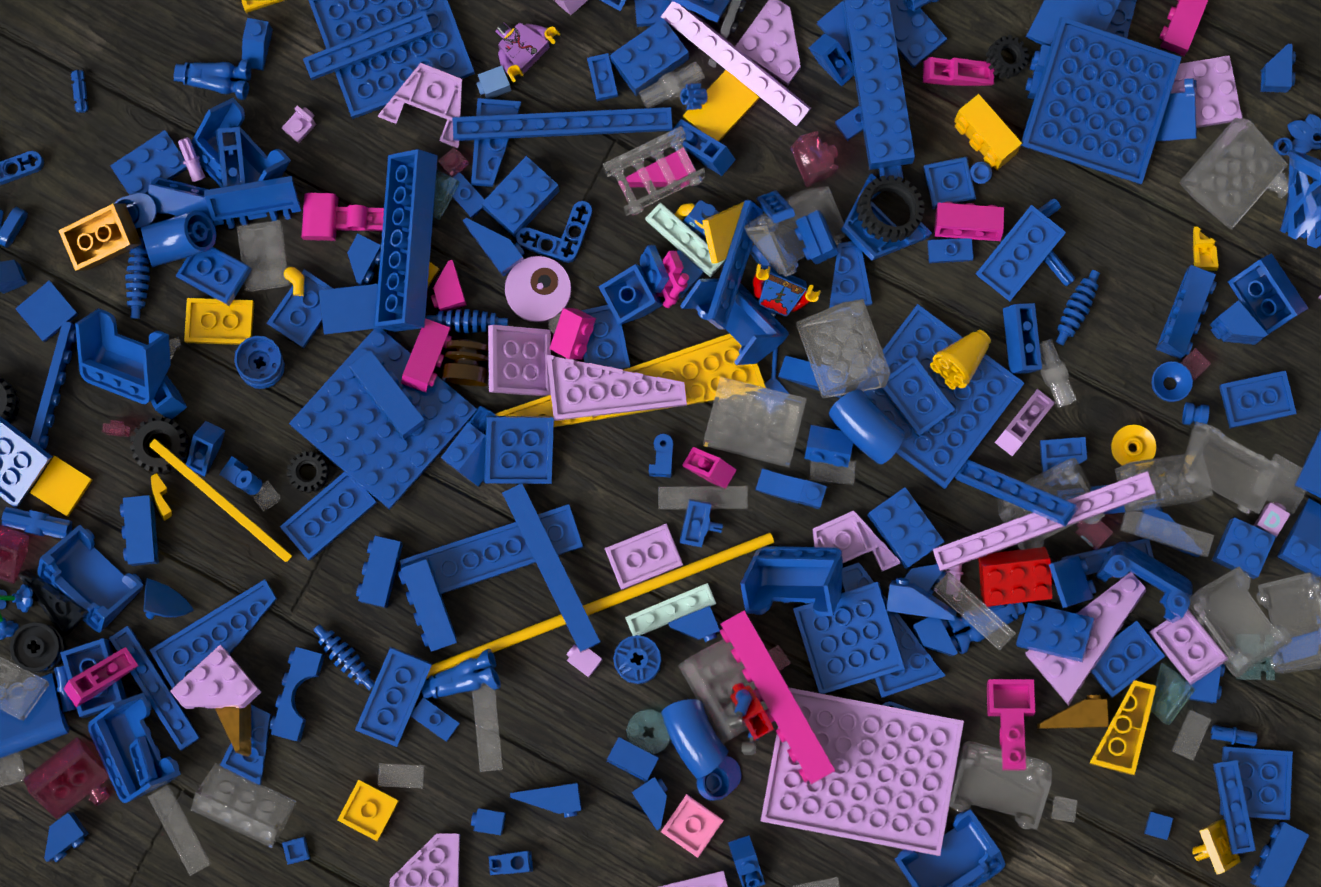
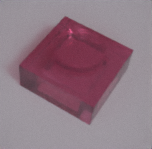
[438,147,469,178]
[1181,348,1211,380]
[102,420,130,437]
[768,645,791,671]

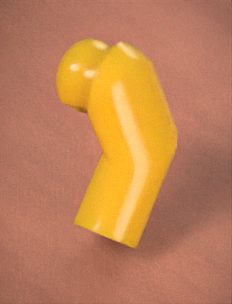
[284,267,304,296]

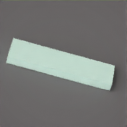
[645,202,725,278]
[625,583,716,636]

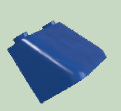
[37,525,143,633]
[1095,542,1193,623]
[895,809,1005,887]

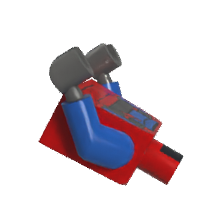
[727,683,774,755]

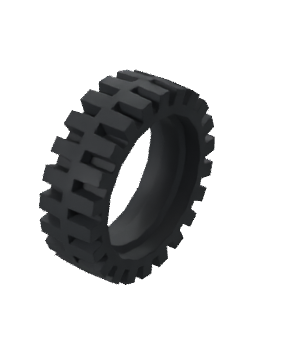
[857,175,924,242]

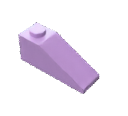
[995,389,1055,456]

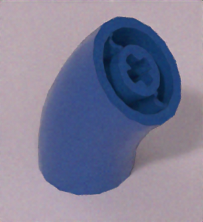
[141,211,216,267]
[829,389,905,464]
[661,699,728,778]

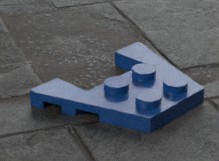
[841,173,932,260]

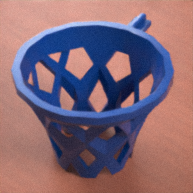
[1280,150,1321,248]

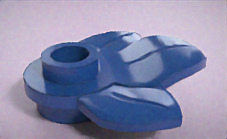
[1287,114,1321,154]

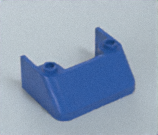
[680,278,789,365]

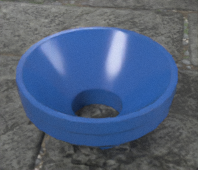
[1151,361,1193,402]

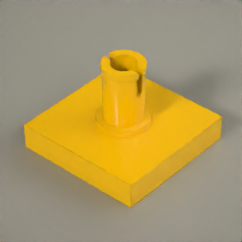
[1193,819,1241,874]

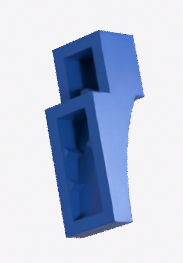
[755,469,827,509]

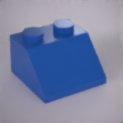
[599,264,663,325]
[1210,300,1268,345]
[441,423,486,487]

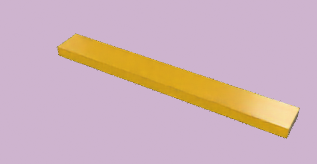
[149,439,292,562]

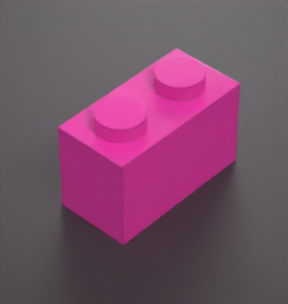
[549,308,596,360]

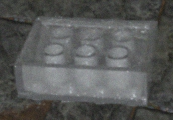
[1179,118,1288,229]
[796,299,891,399]
[703,377,807,467]
[678,639,768,743]

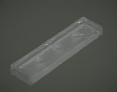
[658,486,748,510]
[1120,508,1214,557]
[933,572,1016,650]
[472,683,503,772]
[148,785,211,876]

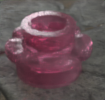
[89,786,110,806]

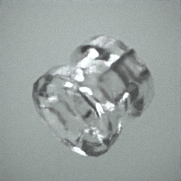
[1268,172,1289,199]

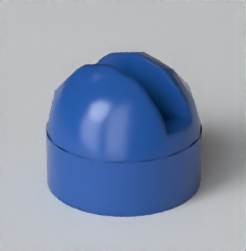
[1273,138,1293,156]

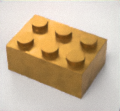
[59,204,142,271]

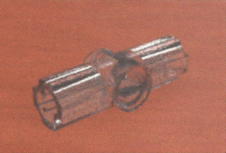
[639,61,705,108]
[1039,339,1077,408]

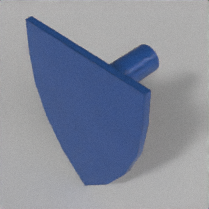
[144,578,194,619]

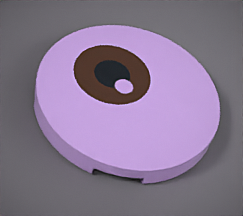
[505,256,571,322]

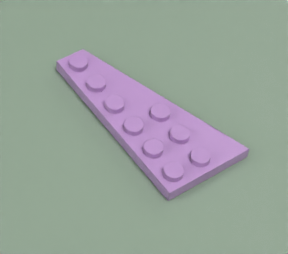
[547,354,687,421]
[1026,572,1146,706]

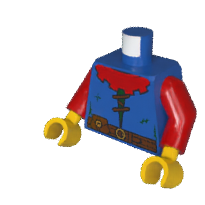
[753,264,821,317]

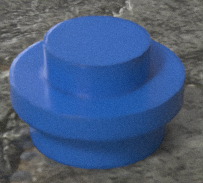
[970,162,992,184]

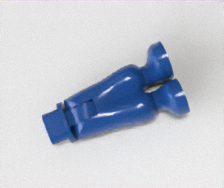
[174,59,251,100]
[946,603,1026,654]
[422,649,501,699]

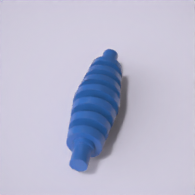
[125,238,150,319]
[1056,270,1100,346]
[426,309,508,333]
[313,624,375,691]

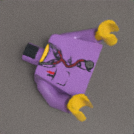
[496,23,561,82]

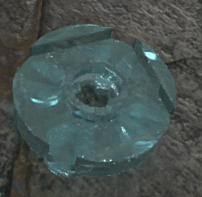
[626,710,670,754]

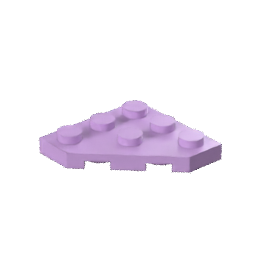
[735,0,801,86]
[170,645,261,709]
[390,833,460,887]

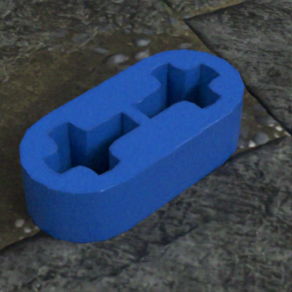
[0,207,28,248]

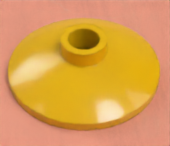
[1111,425,1156,469]

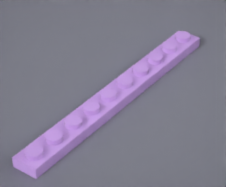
[933,471,1156,571]

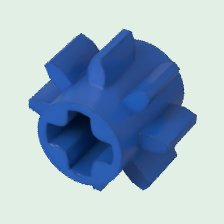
[680,83,708,110]

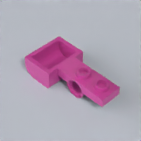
[301,193,384,241]
[987,679,1035,771]

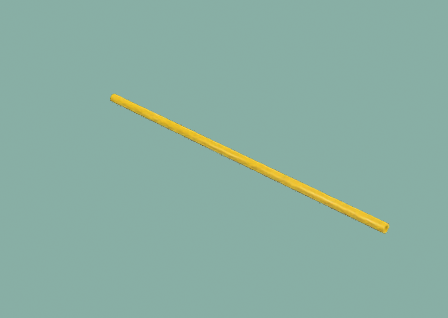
[426,533,774,679]

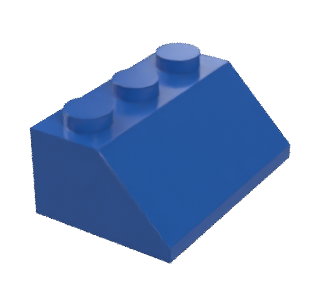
[1228,253,1309,334]

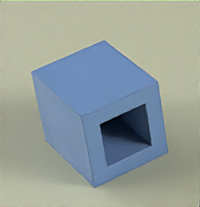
[476,65,511,99]

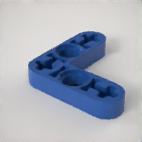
[0,151,44,185]
[516,201,592,263]

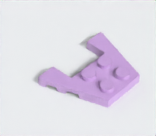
[378,63,462,148]
[812,511,901,572]

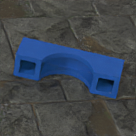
[269,647,325,742]

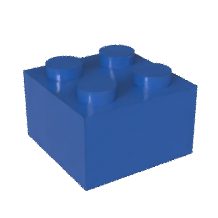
[1211,517,1276,579]

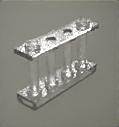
[603,126,705,216]

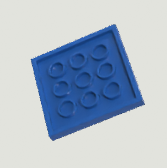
[793,582,906,694]

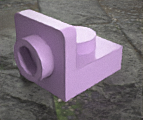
[282,106,316,143]

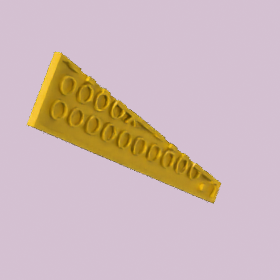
[495,334,767,427]

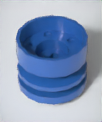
[234,336,285,389]
[613,635,662,685]

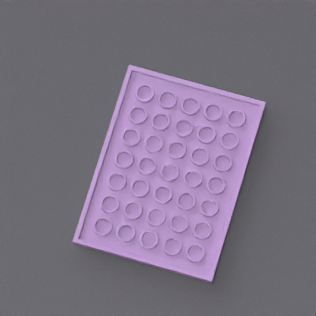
[761,688,964,856]

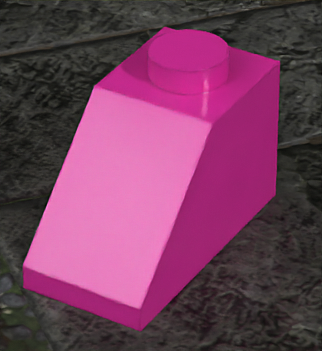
[431,260,466,312]
[682,447,736,489]

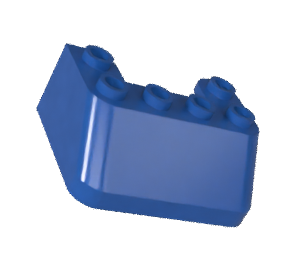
[191,98,291,188]
[75,308,171,404]
[740,546,843,617]
[88,692,181,803]

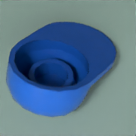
[114,193,157,228]
[696,756,741,801]

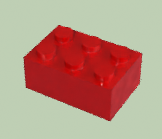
[979,547,1052,607]

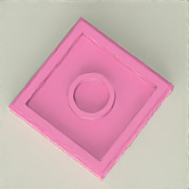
[661,794,724,858]

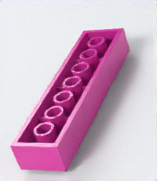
[720,611,835,784]

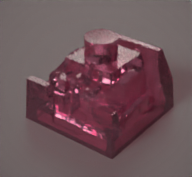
[790,131,838,187]

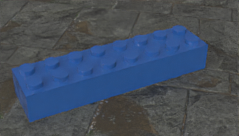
[843,0,915,170]
[375,149,438,332]

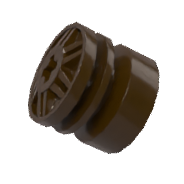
[442,340,489,387]

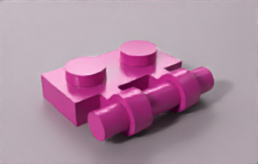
[657,251,689,308]

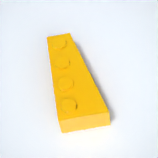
[1089,680,1156,775]

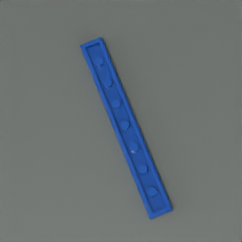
[502,483,601,653]

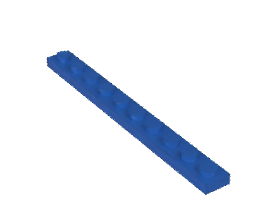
[452,107,672,141]

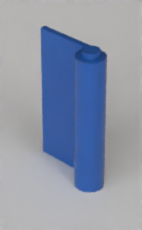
[0,673,69,759]

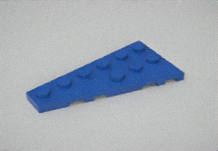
[842,563,945,698]
[150,579,277,689]

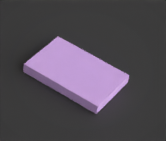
[605,523,683,590]
[1149,610,1228,685]

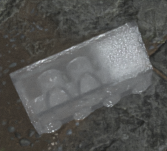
[191,763,296,848]

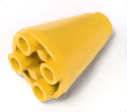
[930,330,991,390]

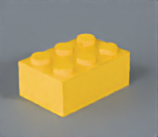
[954,94,1022,170]

